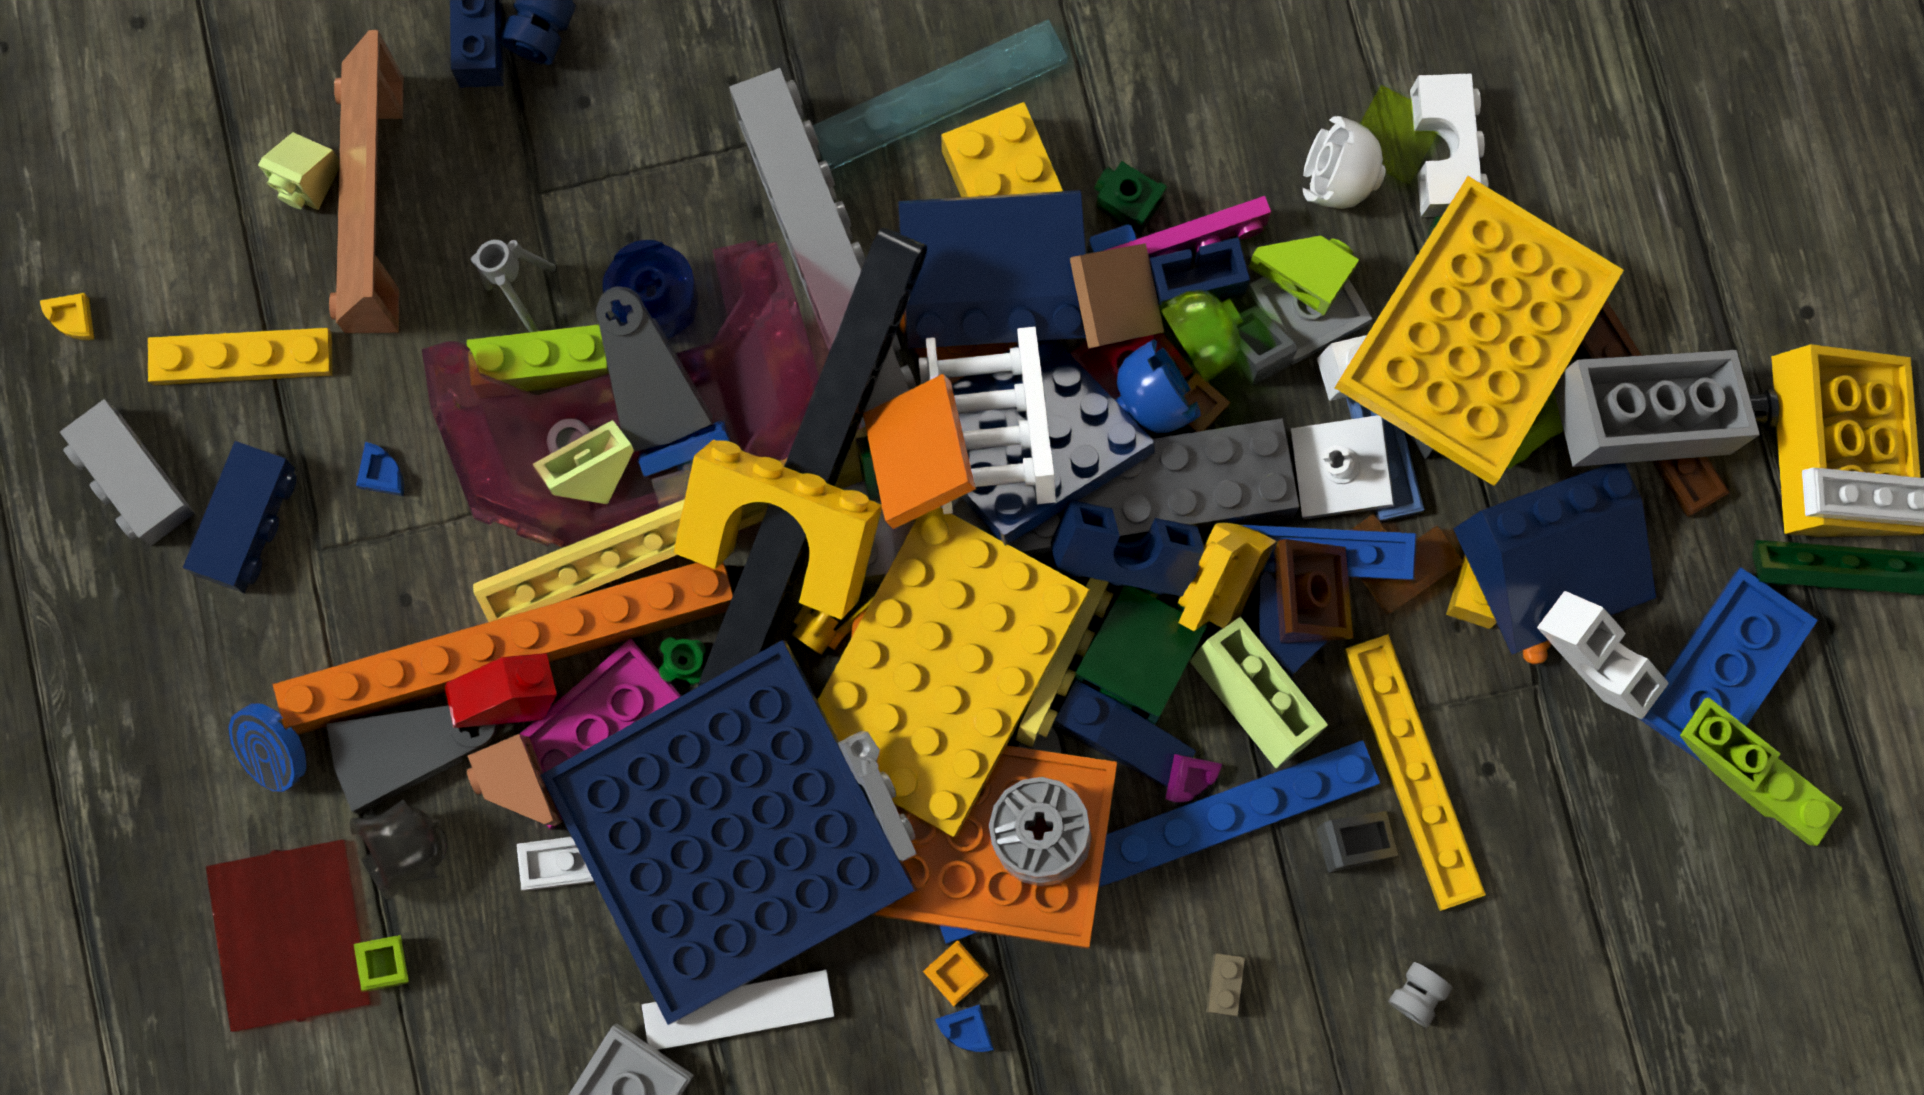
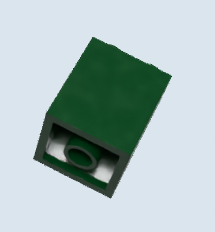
[1072,585,1207,725]

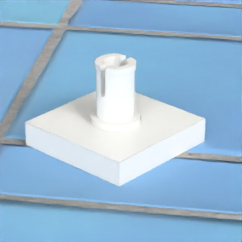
[1291,415,1395,520]

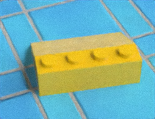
[1771,344,1924,537]

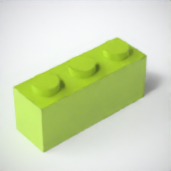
[467,325,611,397]

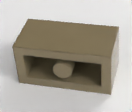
[1206,953,1245,1017]

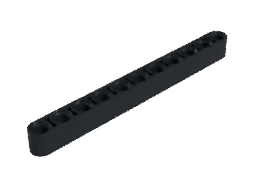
[698,227,927,687]

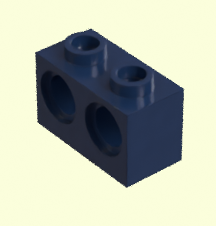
[450,0,504,88]

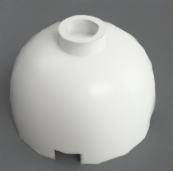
[1303,116,1385,209]

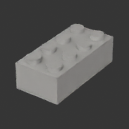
[1553,350,1760,467]

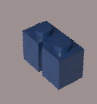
[1150,237,1250,314]

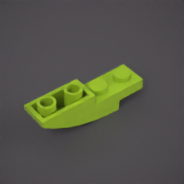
[1680,698,1842,846]

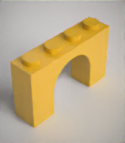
[673,439,882,619]

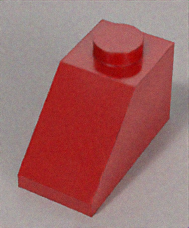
[445,653,557,728]

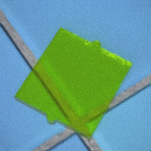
[1360,85,1438,185]

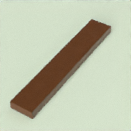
[1579,300,1730,517]

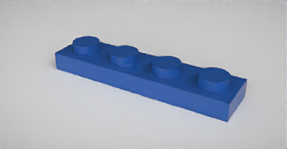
[1242,525,1417,580]

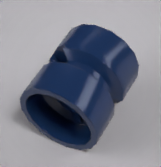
[499,0,576,65]

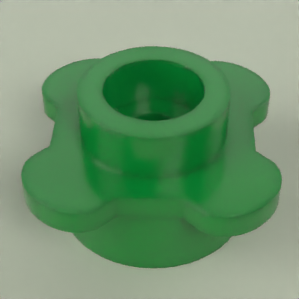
[659,637,706,685]

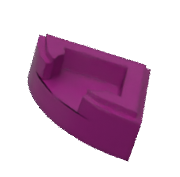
[1165,754,1222,802]

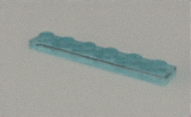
[813,19,1068,170]

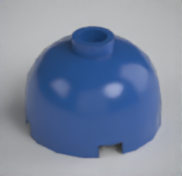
[1115,339,1201,433]

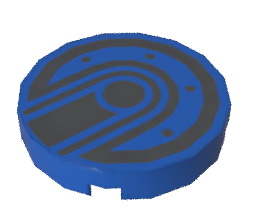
[228,703,307,792]

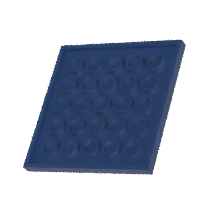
[540,640,917,1025]

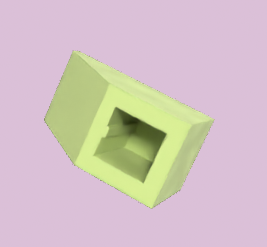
[258,132,339,210]

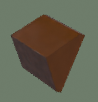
[1273,539,1353,643]

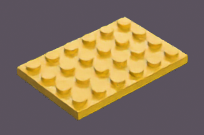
[1334,176,1624,486]
[818,507,1091,837]

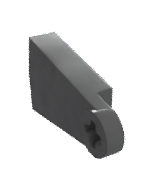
[596,287,713,452]
[326,705,498,815]

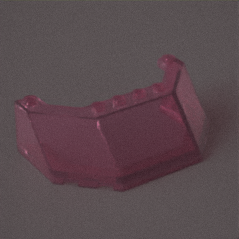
[422,241,819,548]

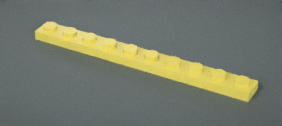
[473,427,867,622]

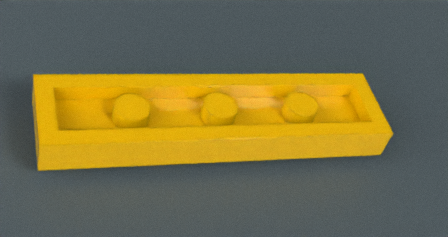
[148,328,333,386]

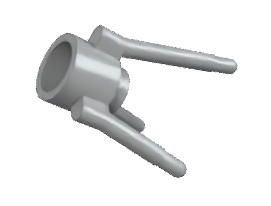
[471,240,556,332]

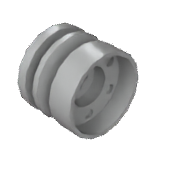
[989,777,1092,886]

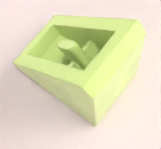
[533,420,634,504]

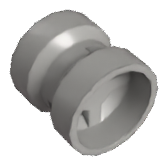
[1388,962,1453,1028]

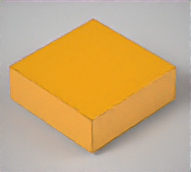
[923,940,989,1007]

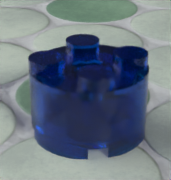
[603,240,698,339]

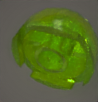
[1158,289,1244,382]

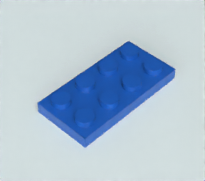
[1638,568,1818,766]

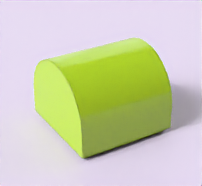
[354,935,409,992]

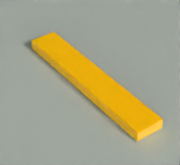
[1344,634,1486,911]

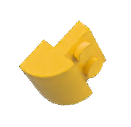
[1178,523,1277,631]

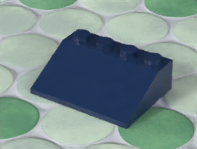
[898,190,1086,349]
[1453,463,1656,655]

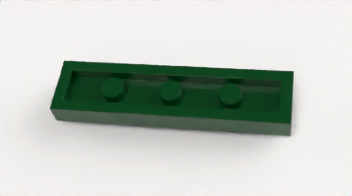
[1752,540,1924,596]

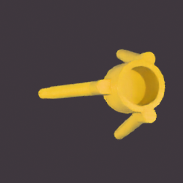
[791,597,874,655]

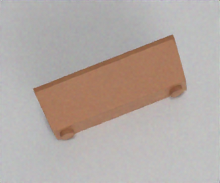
[329,30,404,333]

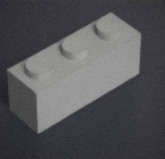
[60,399,195,546]

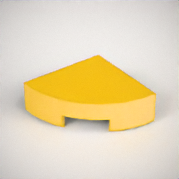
[40,293,94,340]

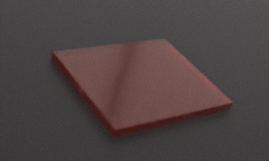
[206,839,371,1032]

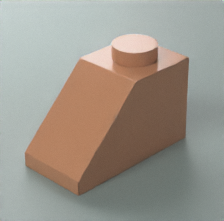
[467,734,563,826]

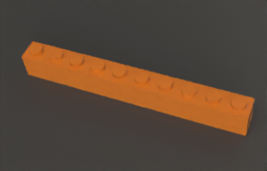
[273,561,734,735]

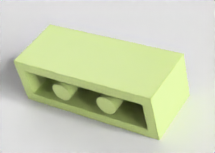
[1190,617,1328,768]

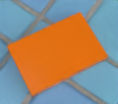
[863,374,976,529]

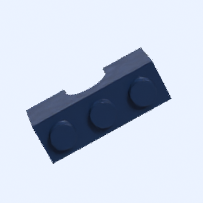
[1050,500,1205,596]

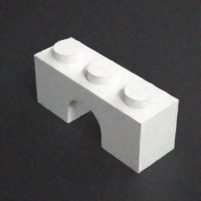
[1410,74,1488,218]
[1537,591,1669,720]

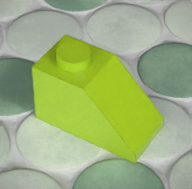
[1249,235,1359,315]

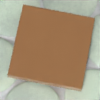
[1070,243,1164,348]

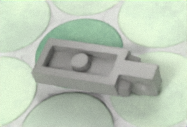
[838,731,917,861]

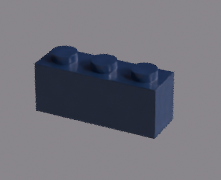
[182,441,297,594]

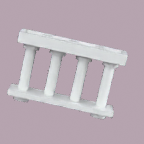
[919,327,1056,514]

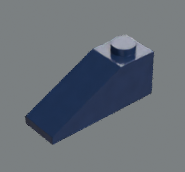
[1053,680,1196,788]

